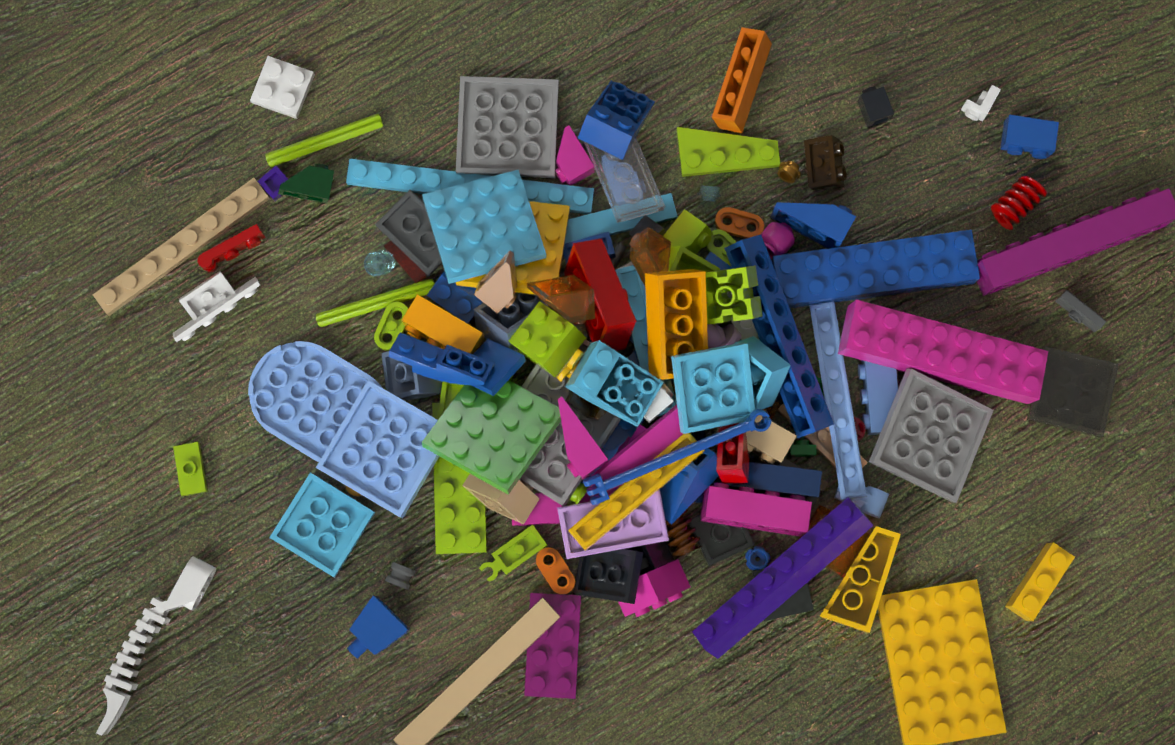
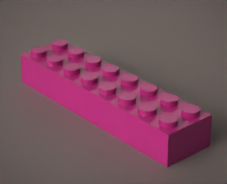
[838,300,1049,404]

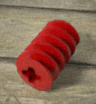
[991,176,1047,230]

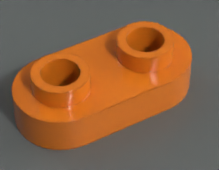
[715,207,764,239]
[536,547,575,595]

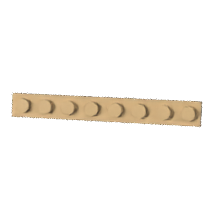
[93,178,270,316]

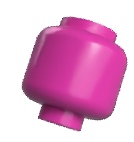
[760,222,795,259]

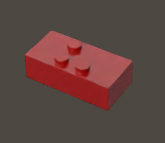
[564,238,636,351]

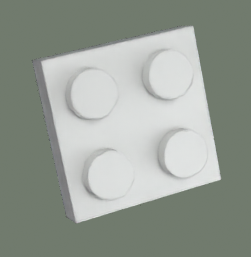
[250,56,315,119]

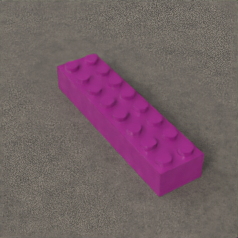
[977,188,1175,297]

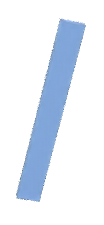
[809,301,867,501]

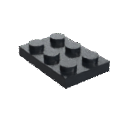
[573,549,643,604]

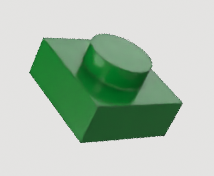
[788,440,816,457]

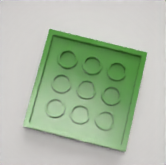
[422,380,561,495]

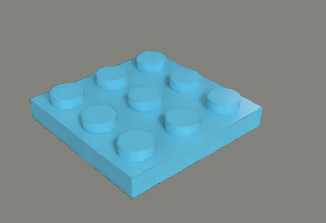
[671,342,756,434]
[269,473,376,577]

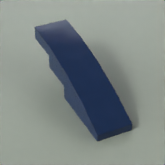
[715,462,822,497]

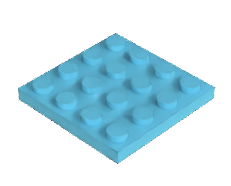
[422,170,546,284]

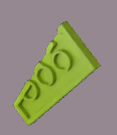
[676,127,780,177]

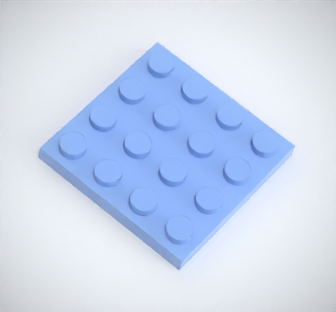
[316,380,439,519]

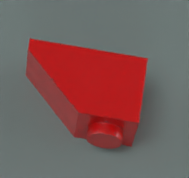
[716,423,749,484]

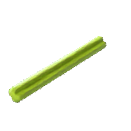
[265,114,383,167]
[316,279,435,327]

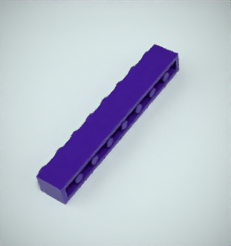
[692,497,874,659]

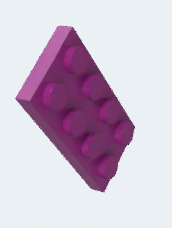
[524,593,581,699]

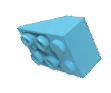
[565,340,664,427]

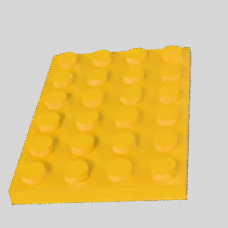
[878,579,1007,745]

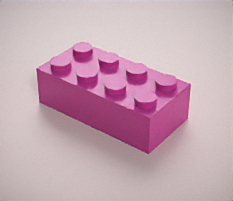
[700,483,812,537]

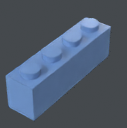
[858,360,898,435]

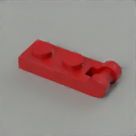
[197,224,266,272]

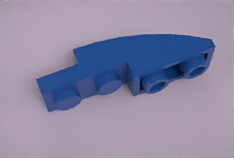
[389,332,494,385]

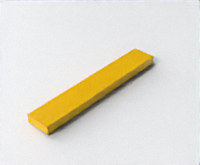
[568,433,705,551]

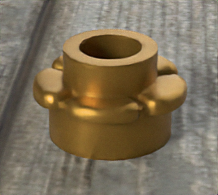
[777,161,801,183]

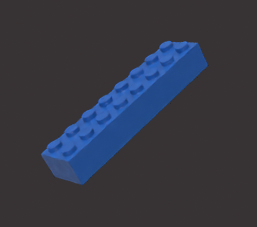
[771,230,980,308]

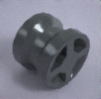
[385,562,416,590]

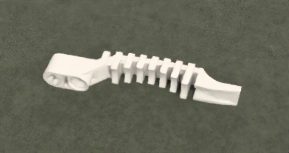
[96,556,216,736]

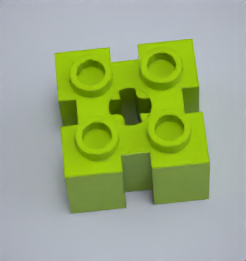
[706,265,763,325]

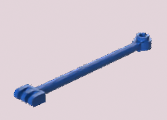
[583,409,771,505]

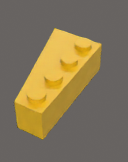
[820,526,901,633]

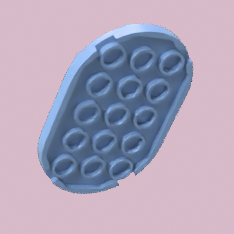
[248,341,382,462]

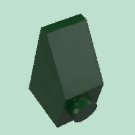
[278,164,334,204]

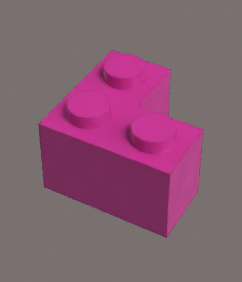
[618,560,691,617]

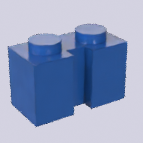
[1000,115,1059,159]

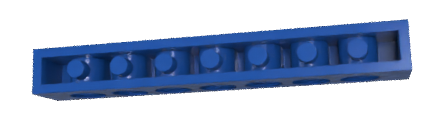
[724,235,834,438]

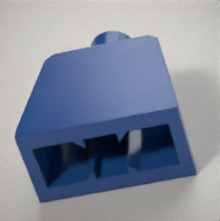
[347,596,410,659]

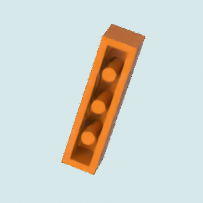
[712,27,772,133]

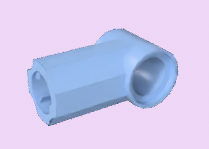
[834,485,889,518]

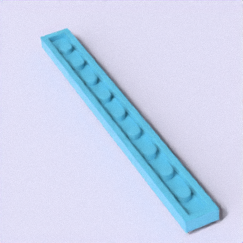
[346,159,594,214]

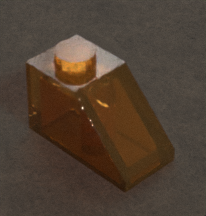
[630,227,671,285]

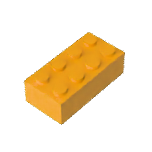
[645,269,708,380]

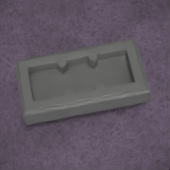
[1055,290,1106,332]

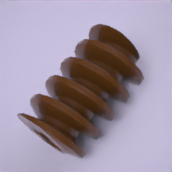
[665,509,702,557]

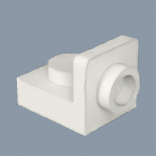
[961,85,1001,122]

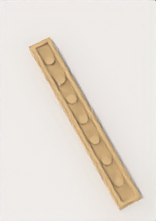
[393,598,561,745]

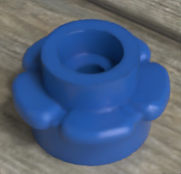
[745,546,770,571]

